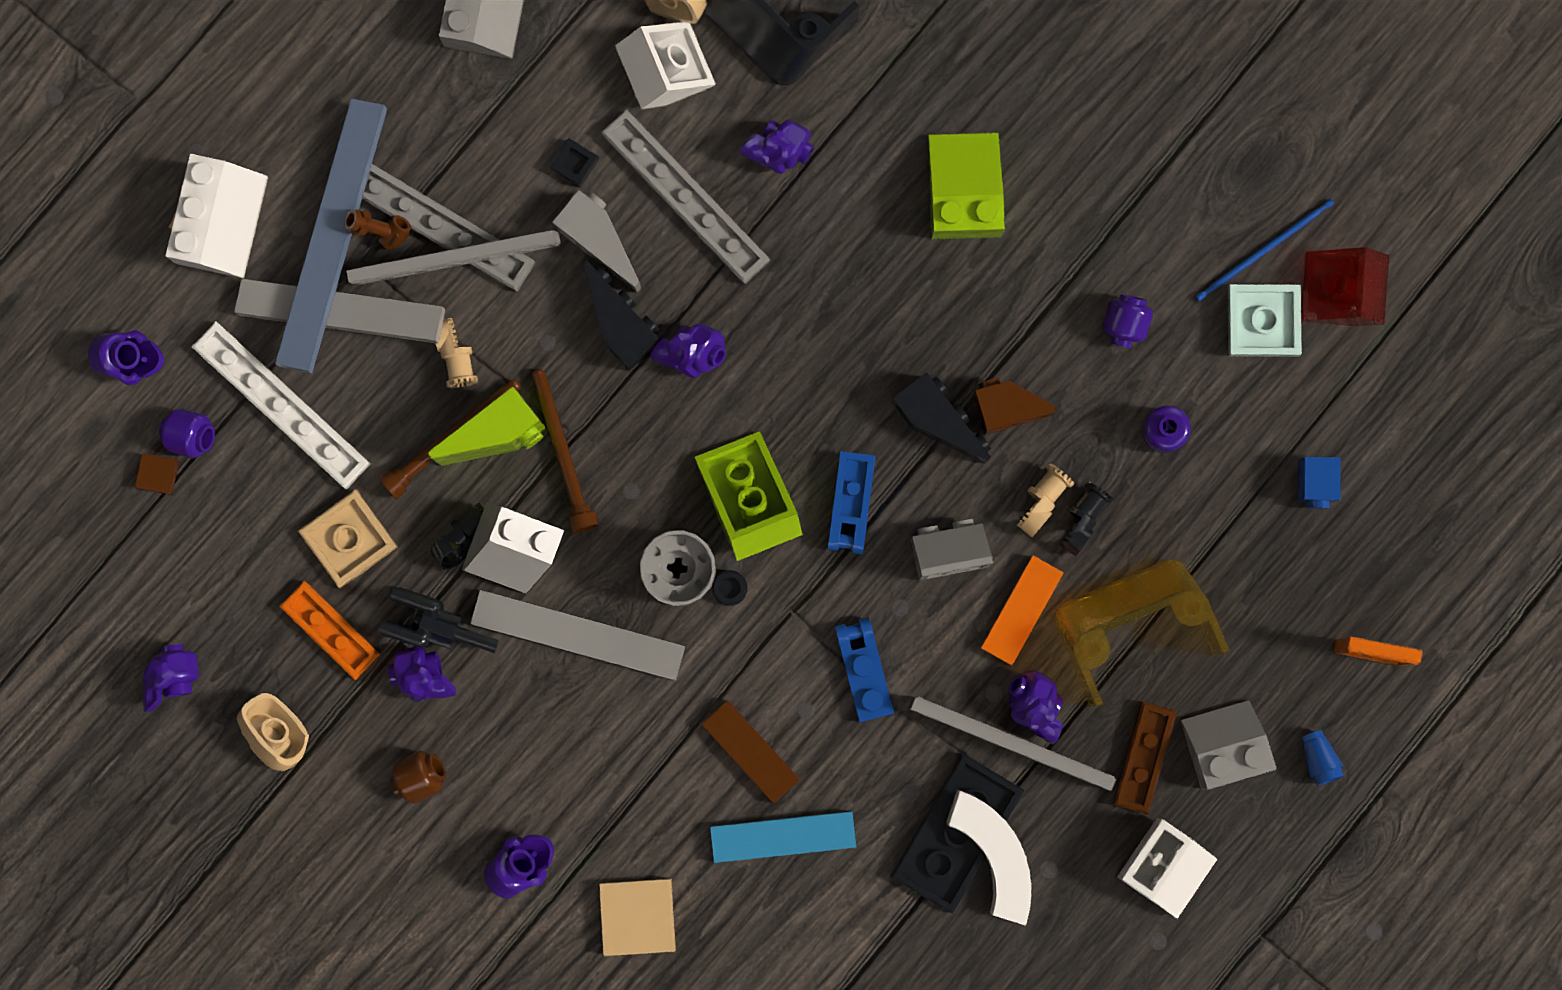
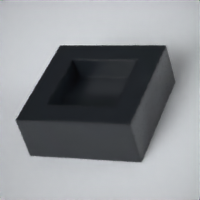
[550,138,599,188]

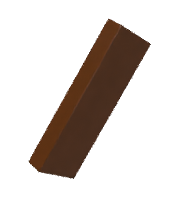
[702,701,800,803]
[1113,701,1177,815]

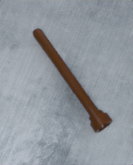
[532,369,599,533]
[379,379,521,499]

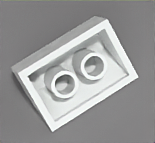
[166,154,268,278]

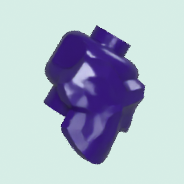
[739,120,814,174]
[651,323,726,378]
[88,330,164,386]
[142,644,199,712]
[388,646,456,702]
[1009,670,1063,744]
[484,835,554,899]

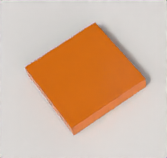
[1334,637,1422,666]

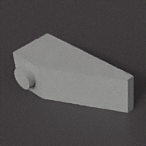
[552,190,641,293]

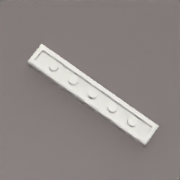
[192,321,371,489]

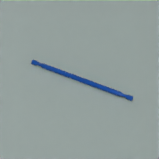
[1195,199,1334,301]

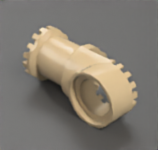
[436,318,478,388]
[1017,463,1074,537]

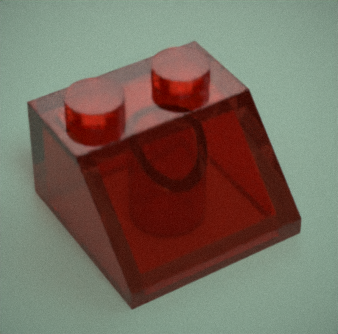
[1301,247,1389,326]

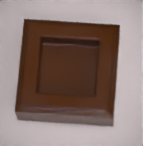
[135,453,179,495]

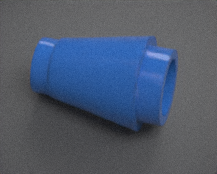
[1302,730,1344,786]

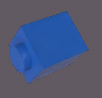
[1298,457,1341,509]

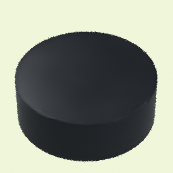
[712,570,748,606]

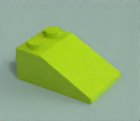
[928,133,1005,239]
[428,387,546,466]
[695,431,803,561]

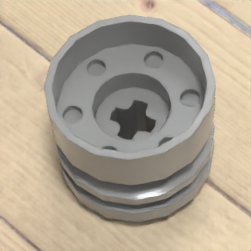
[640,530,716,606]

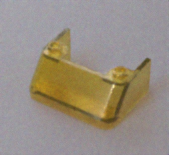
[1054,560,1230,707]

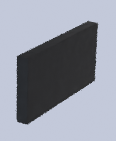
[890,753,1024,914]

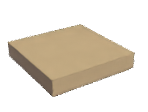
[298,489,398,589]
[599,879,676,956]

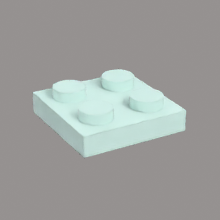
[1228,284,1302,357]

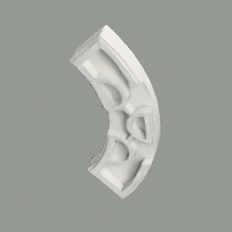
[946,790,1031,925]

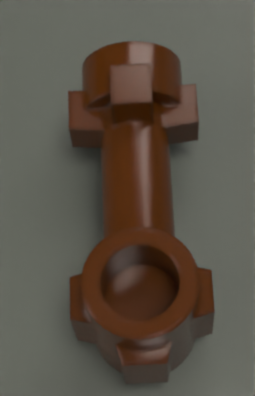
[344,209,411,250]

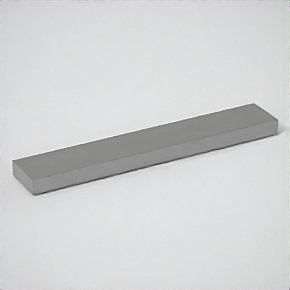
[601,109,770,285]
[362,164,535,292]
[347,230,561,285]
[234,279,445,344]
[471,590,685,681]
[909,697,1116,791]

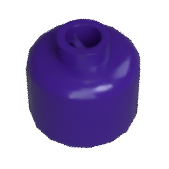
[1102,294,1153,348]
[1142,405,1191,453]
[159,409,215,458]

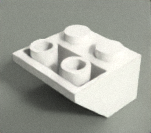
[1117,818,1217,919]

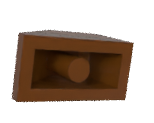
[973,378,1056,435]

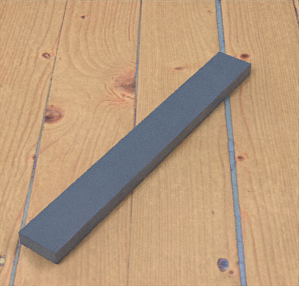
[275,99,387,374]

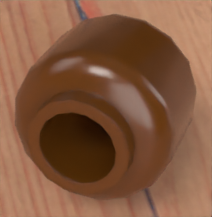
[390,751,446,804]

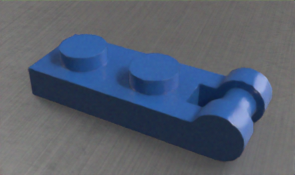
[828,451,876,555]
[835,617,894,722]

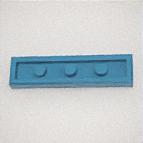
[710,811,856,863]

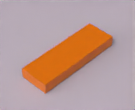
[981,556,1064,666]
[279,581,381,680]

